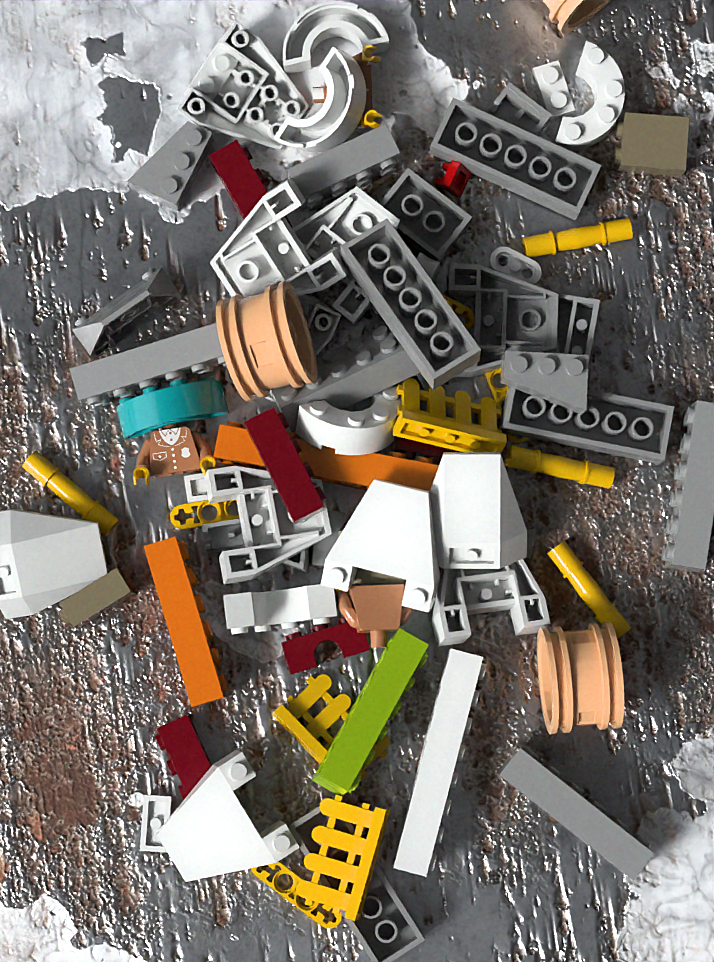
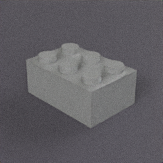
[379,168,472,262]

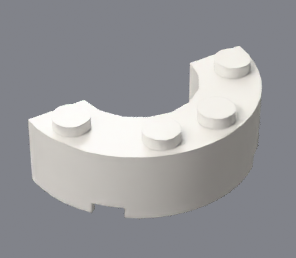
[283,1,389,75]
[554,41,625,152]
[274,47,366,152]
[296,386,401,455]
[223,584,337,634]

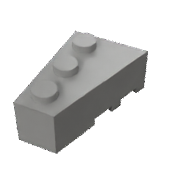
[127,121,214,211]
[555,293,601,380]
[500,350,589,415]

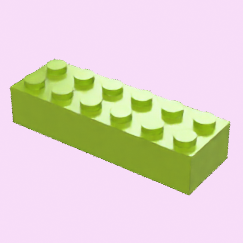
[312,628,429,796]

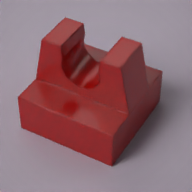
[434,160,472,198]

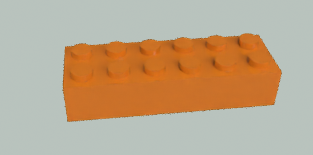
[144,536,230,707]

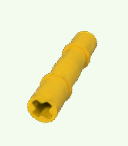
[522,218,633,258]
[504,445,615,489]
[22,451,120,537]
[547,540,632,639]

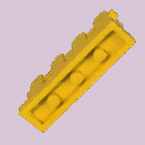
[393,378,507,453]
[271,674,390,794]
[296,794,390,921]

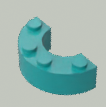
[116,376,229,440]

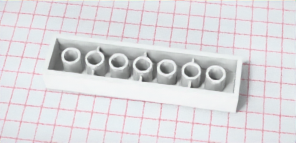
[392,649,487,877]

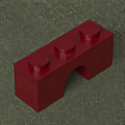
[281,618,370,675]

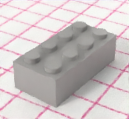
[287,124,400,211]

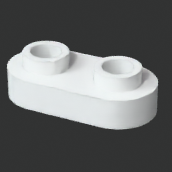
[490,246,541,285]

